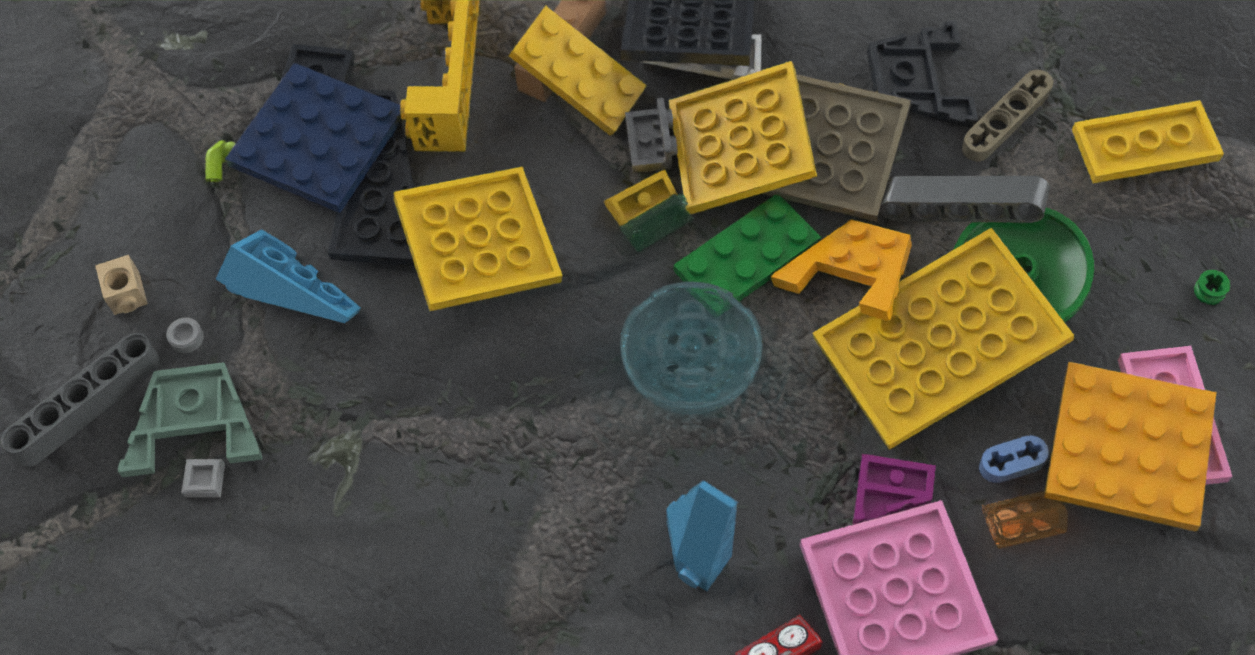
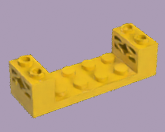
[400,0,480,152]

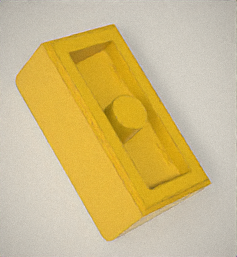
[603,169,680,229]

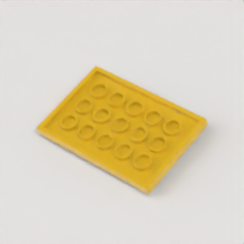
[813,228,1074,450]

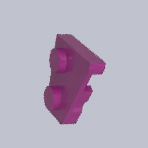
[852,454,936,524]

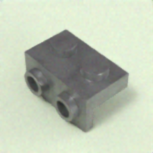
[625,98,678,173]

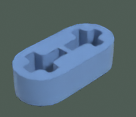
[979,435,1049,483]

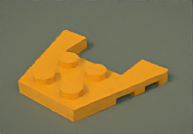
[771,219,912,321]

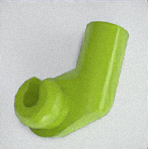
[206,140,236,182]

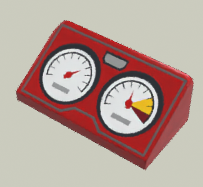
[735,615,822,655]

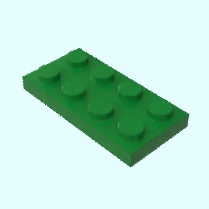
[674,194,821,318]

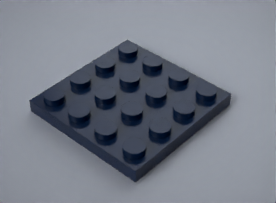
[225,63,403,213]

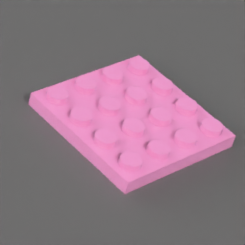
[800,500,998,655]

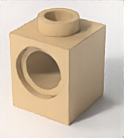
[95,255,148,315]

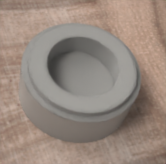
[166,317,204,353]

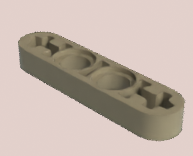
[962,70,1053,161]

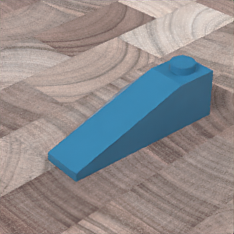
[216,229,361,323]

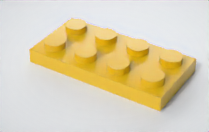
[509,6,647,136]
[1072,101,1224,183]

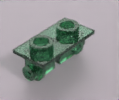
[620,194,693,253]

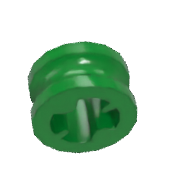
[1194,270,1230,305]

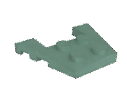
[118,362,262,477]

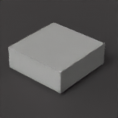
[181,459,225,498]

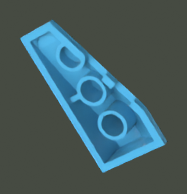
[666,481,737,591]

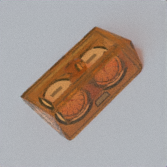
[982,491,1068,548]

